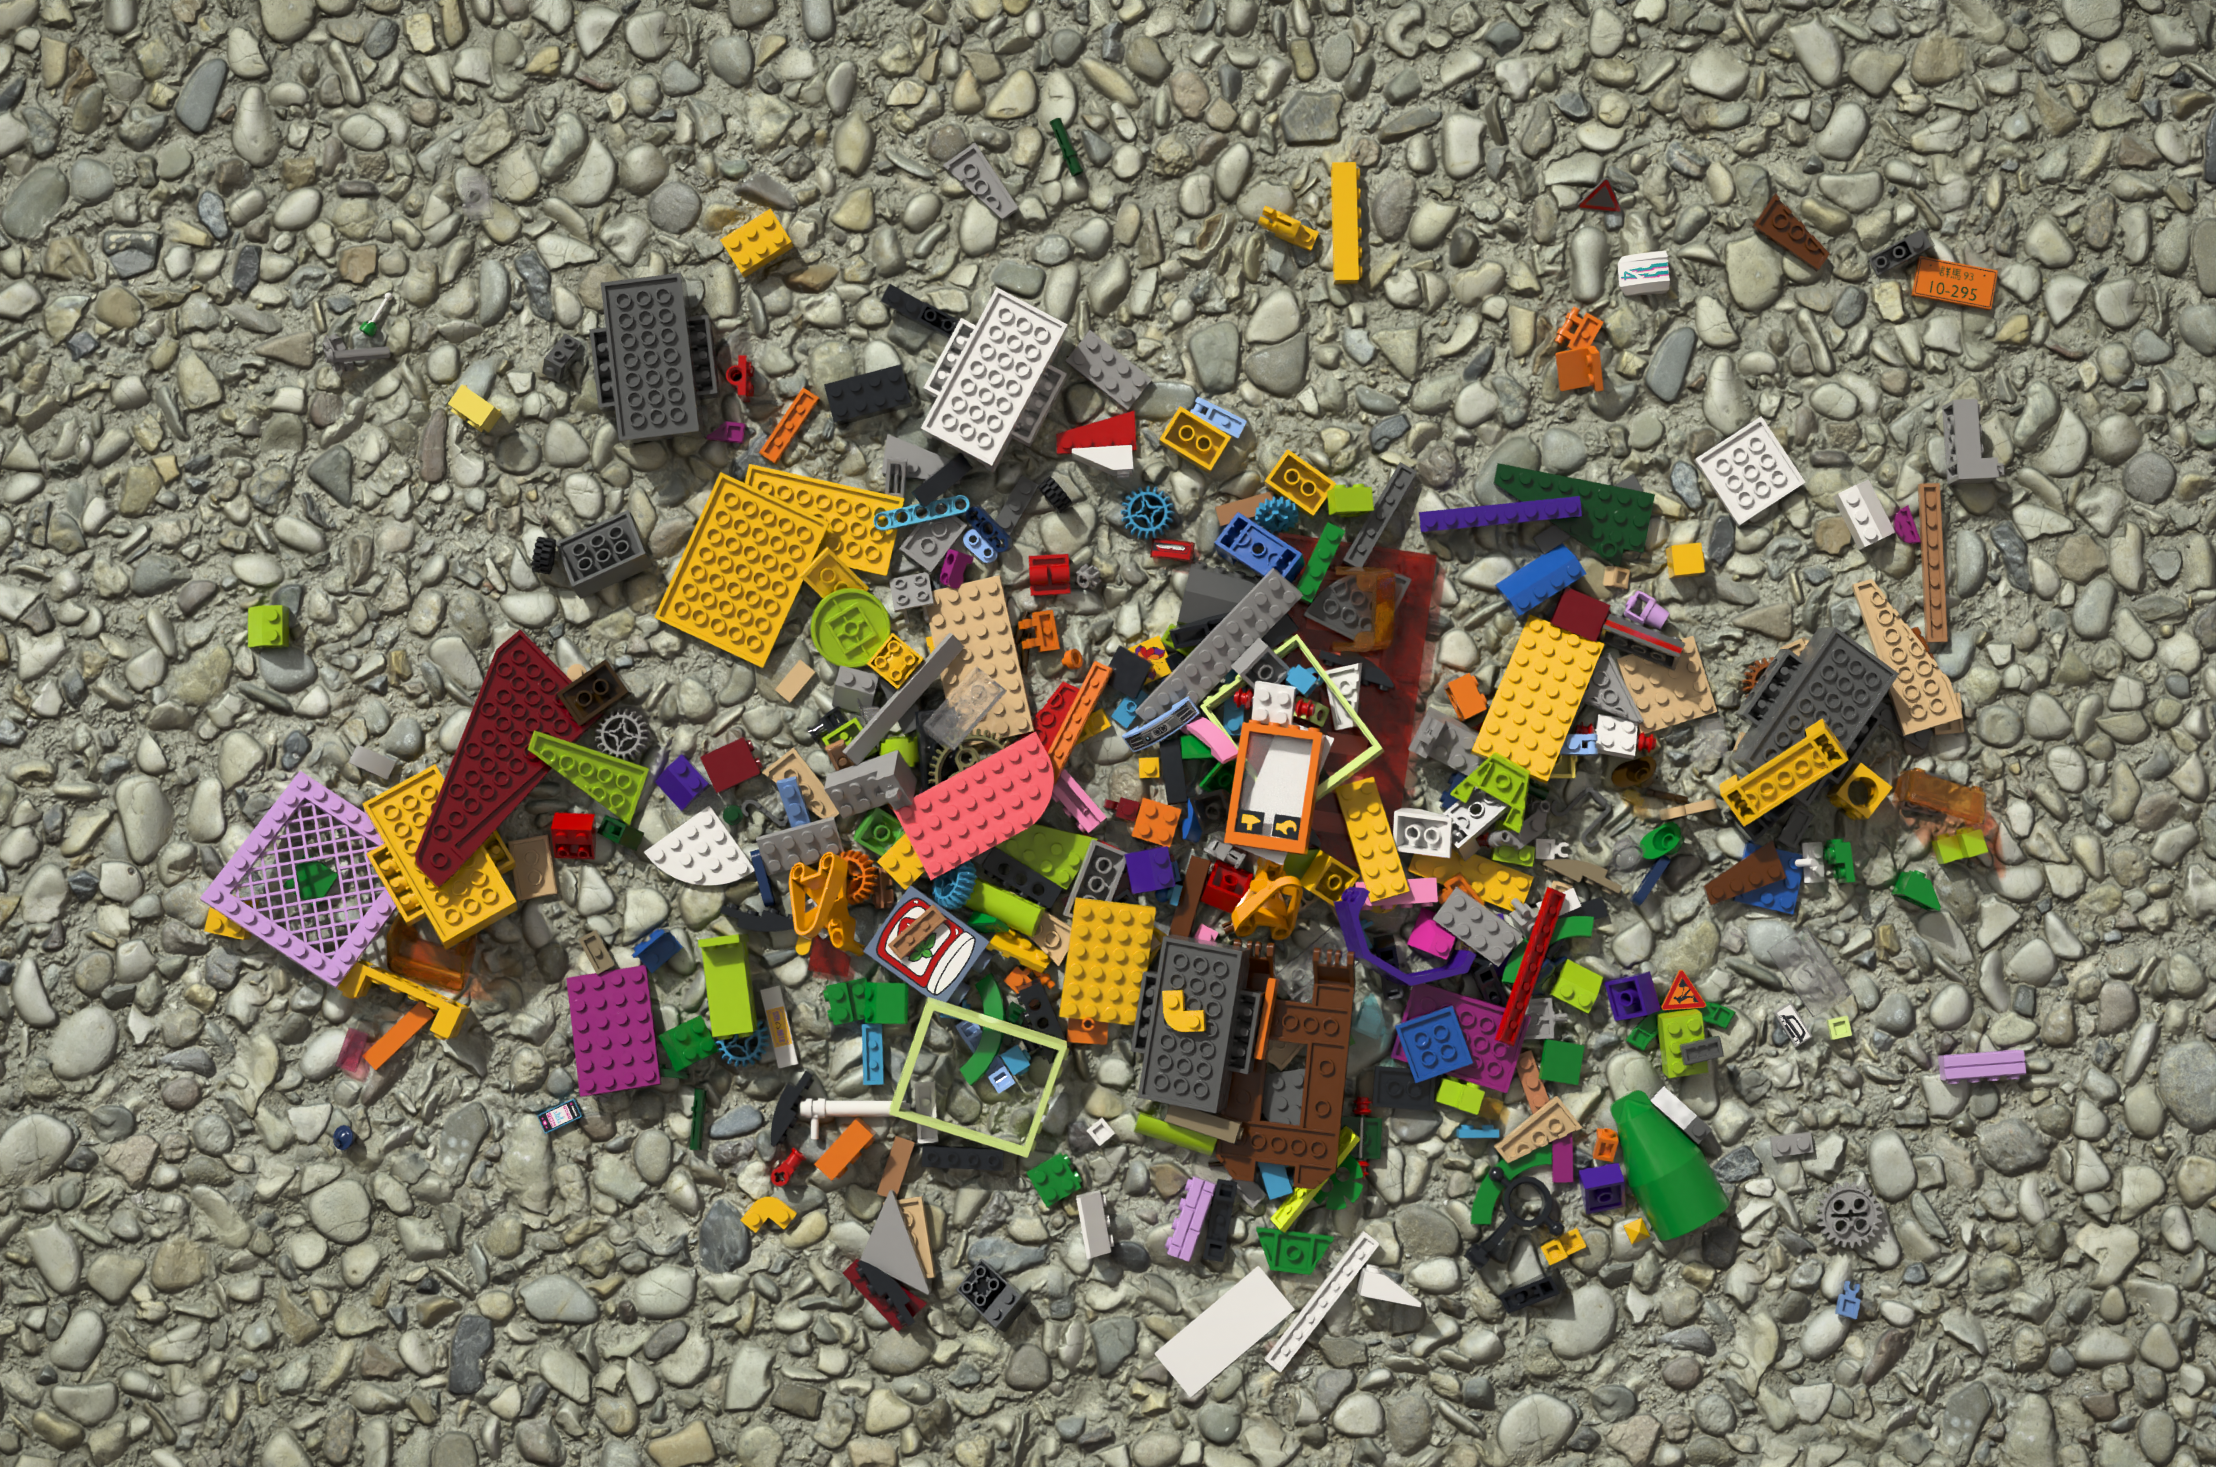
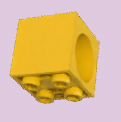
[867,633,924,690]
[1826,762,1893,821]

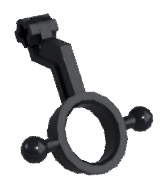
[1464,1166,1565,1270]

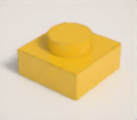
[1139,757,1159,778]

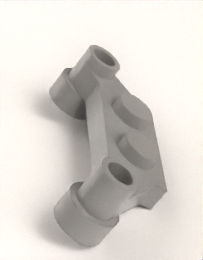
[1487,800,1550,851]

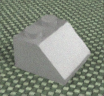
[1231,638,1290,690]
[832,665,881,716]

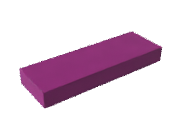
[1551,1132,1573,1182]

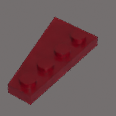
[843,1258,928,1331]

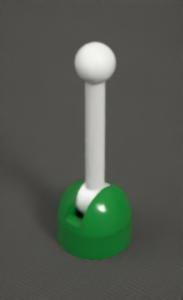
[359,293,393,338]

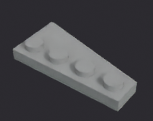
[943,143,1019,220]
[882,434,962,485]

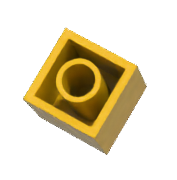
[1666,543,1705,579]

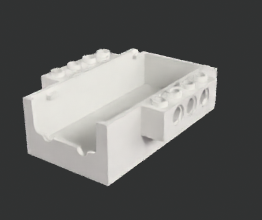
[921,287,1068,473]

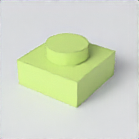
[1826,1015,1852,1040]

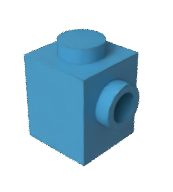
[1286,664,1320,698]
[1000,1044,1032,1076]

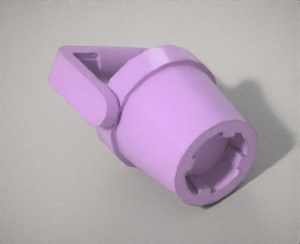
[1624,591,1670,630]

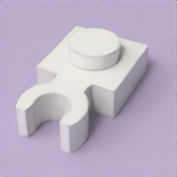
[1533,838,1569,859]

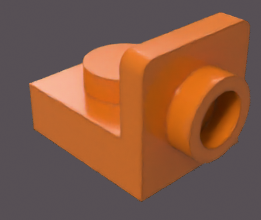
[1592,1128,1619,1162]

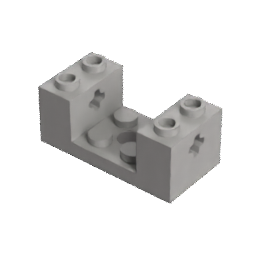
[1442,786,1526,861]

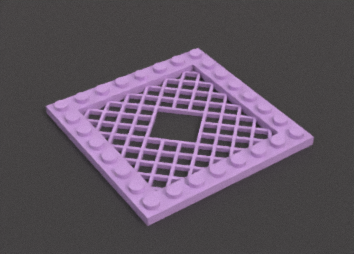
[200,771,397,989]

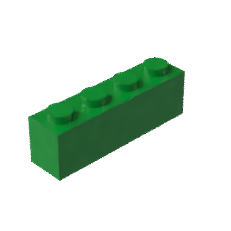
[1296,522,1346,605]

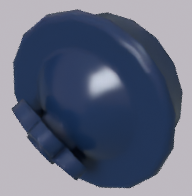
[333,1125,355,1150]

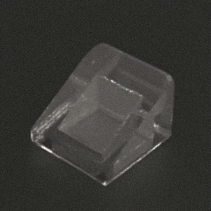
[1719,923,1747,953]

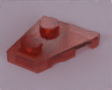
[808,935,851,977]

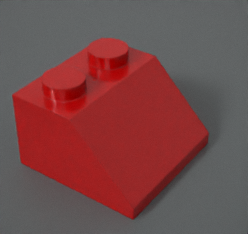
[1200,859,1253,914]

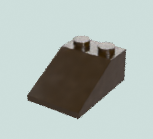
[556,659,632,726]

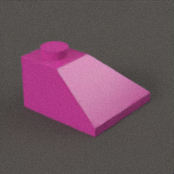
[1407,907,1456,960]

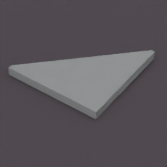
[1581,653,1644,724]
[860,1189,931,1295]

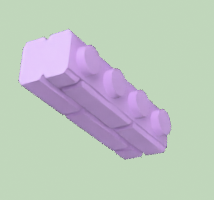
[1938,1049,2026,1084]
[1164,1175,1216,1262]

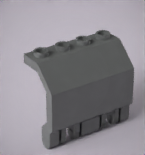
[1176,561,1263,627]

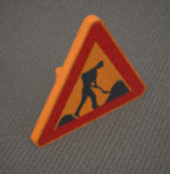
[1661,970,1706,1010]

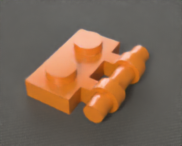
[1554,307,1603,350]
[1003,966,1055,1007]

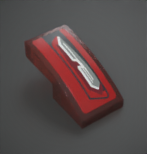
[1150,538,1195,563]

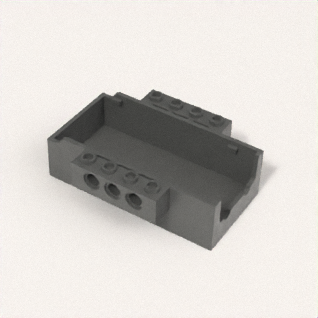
[589,273,721,448]
[1731,627,1899,807]
[1131,934,1266,1113]

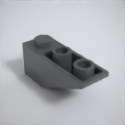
[1868,229,1935,276]

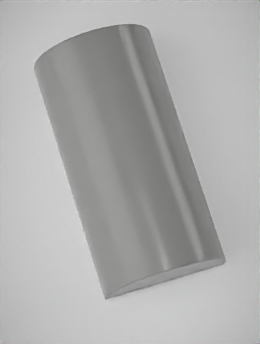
[1063,839,1127,918]

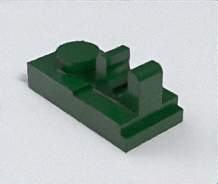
[1002,1001,1026,1046]
[659,1063,691,1079]

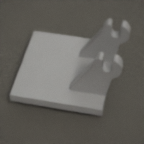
[889,572,934,627]

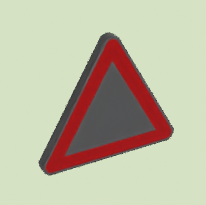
[1578,178,1621,212]

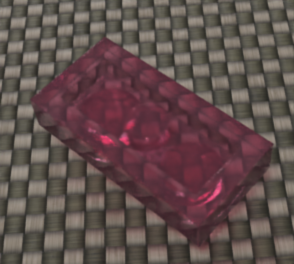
[335,1027,370,1072]

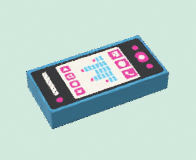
[537,1098,583,1134]

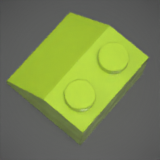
[248,605,289,648]
[1549,959,1603,1014]

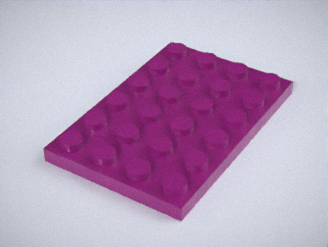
[566,965,662,1098]
[1391,983,1531,1093]

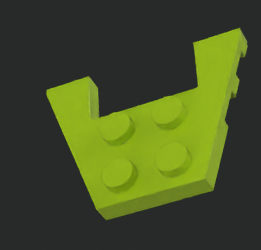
[1450,752,1531,833]

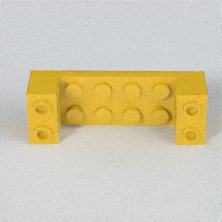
[1719,718,1849,826]
[338,959,470,1040]

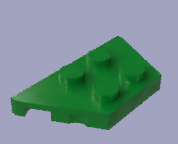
[1256,1226,1334,1275]

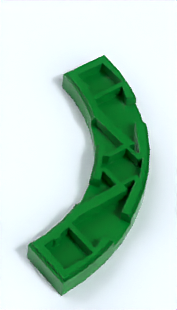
[1502,916,1594,985]
[959,973,1005,1086]
[1625,1001,1736,1051]
[1470,1143,1552,1224]

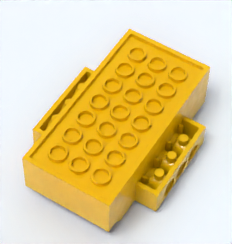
[362,764,518,950]

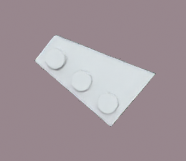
[1325,663,1362,730]

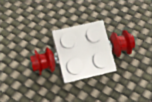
[1234,681,1315,727]
[1575,714,1656,759]

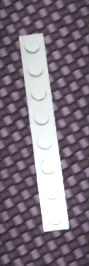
[1264,1231,1380,1373]

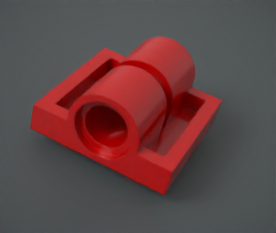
[726,355,754,402]
[1029,554,1071,596]

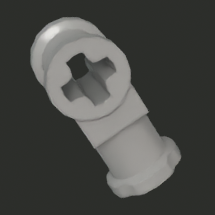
[1203,833,1246,870]

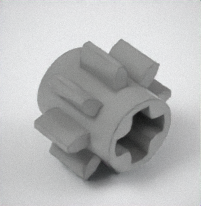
[1076,564,1101,590]

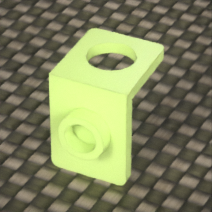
[1294,696,1330,727]

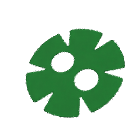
[1313,1154,1363,1210]

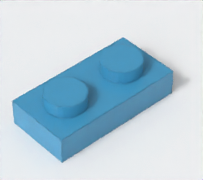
[1456,1124,1499,1138]

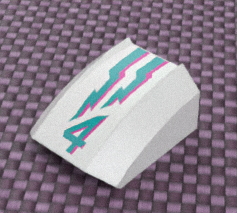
[1618,251,1670,296]

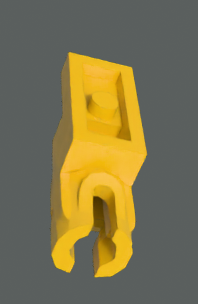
[1257,205,1319,252]

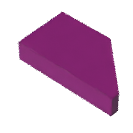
[706,421,746,444]

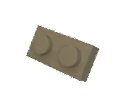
[578,930,616,975]

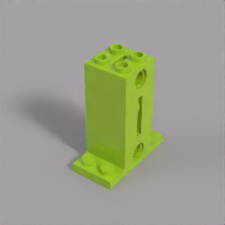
[698,934,758,1040]

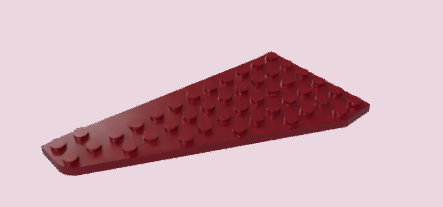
[415,629,604,889]

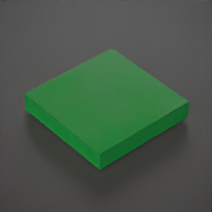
[283,854,339,908]
[1539,1039,1585,1085]

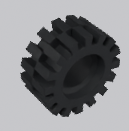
[1037,476,1072,514]
[532,537,556,575]

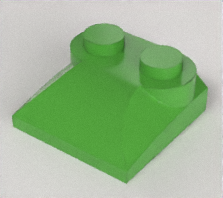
[853,807,905,856]

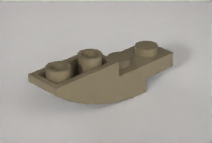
[1541,859,1623,895]

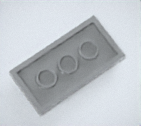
[1065,330,1152,411]
[756,816,845,876]
[1433,886,1523,967]

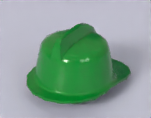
[1639,822,1685,860]

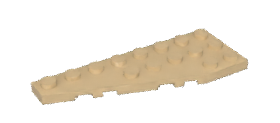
[1851,579,1963,736]

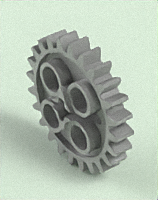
[1815,1181,1882,1248]

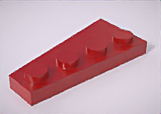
[1056,411,1136,455]
[1013,682,1080,753]

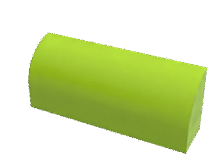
[963,877,1046,938]
[1133,1112,1217,1156]

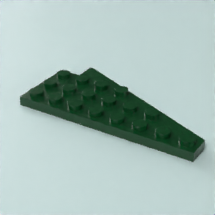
[1493,463,1655,567]

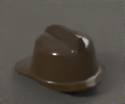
[1611,756,1658,789]

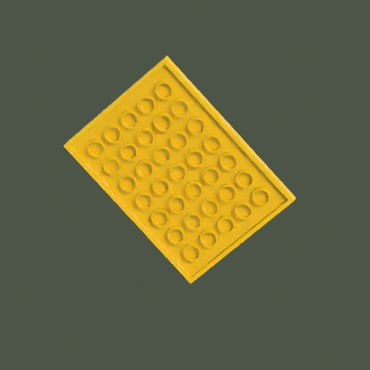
[654,472,830,668]

